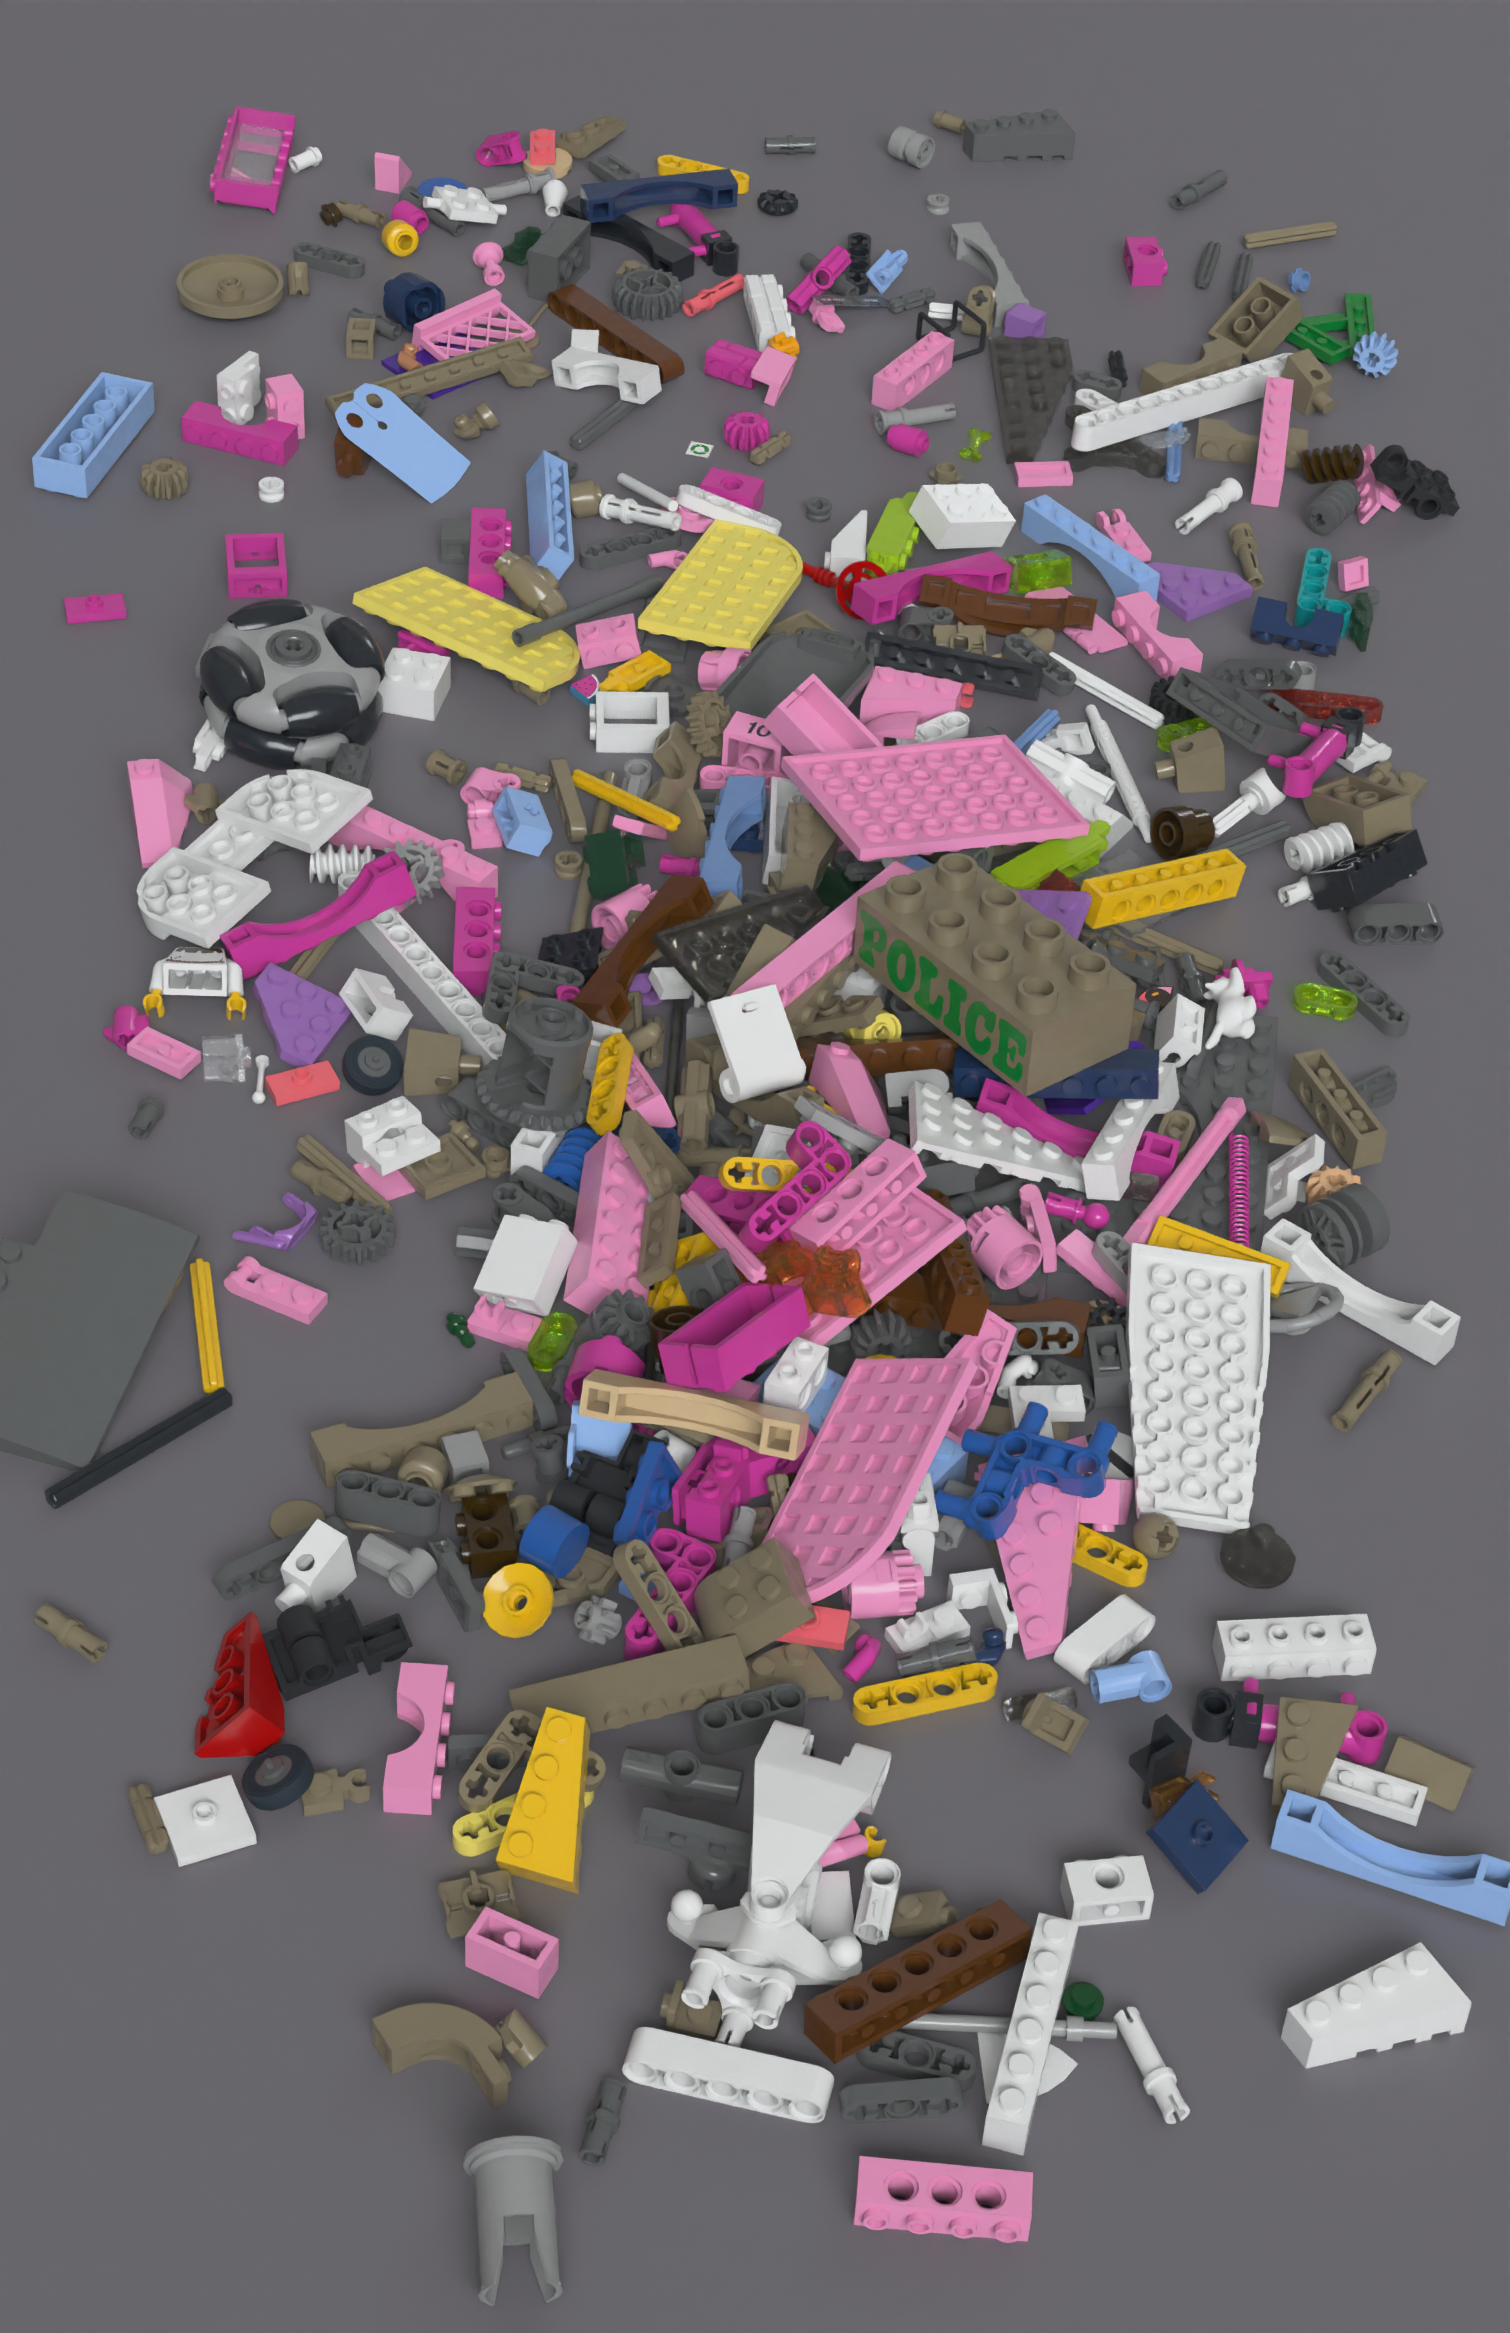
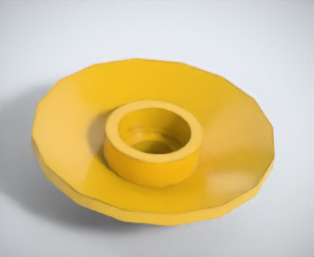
[483,1563,554,1639]

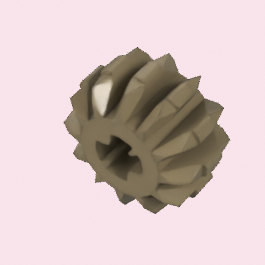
[140,457,189,501]

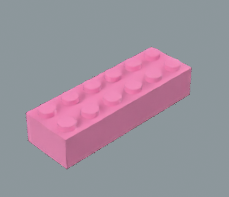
[563,1131,649,1315]

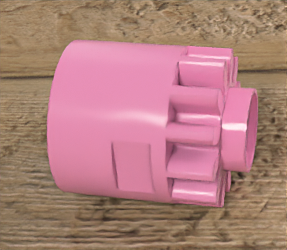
[591,883,658,950]
[964,1205,1044,1290]
[841,1549,924,1620]

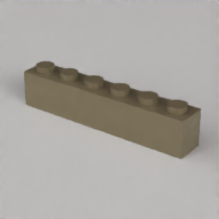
[508,1634,751,1734]

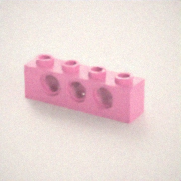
[871,331,954,411]
[789,1138,927,1268]
[854,2156,1033,2243]

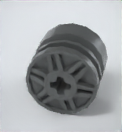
[1296,1183,1390,1270]

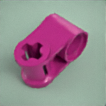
[476,130,528,167]

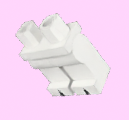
[889,1473,939,1576]

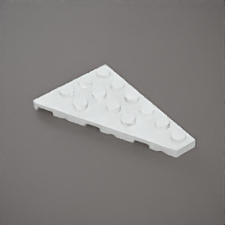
[908,1080,1086,1193]

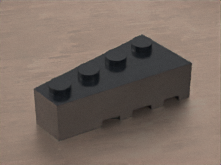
[1307,829,1428,913]

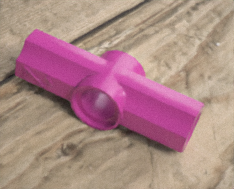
[786,245,852,316]

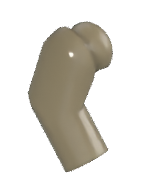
[628,1022,662,1062]

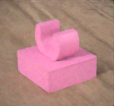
[1337,556,1369,592]

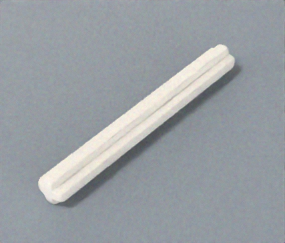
[1044,652,1164,730]

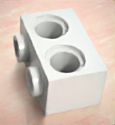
[763,1336,829,1412]

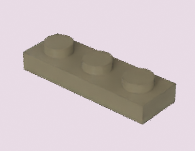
[637,1191,681,1288]

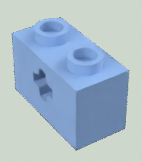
[492,786,553,857]

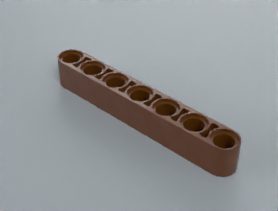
[547,284,685,384]

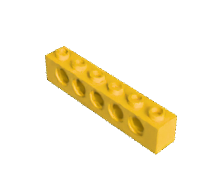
[1080,848,1247,929]

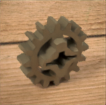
[685,690,733,758]

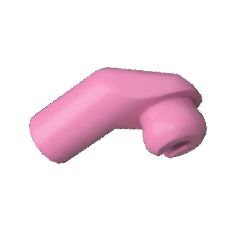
[647,550,688,570]

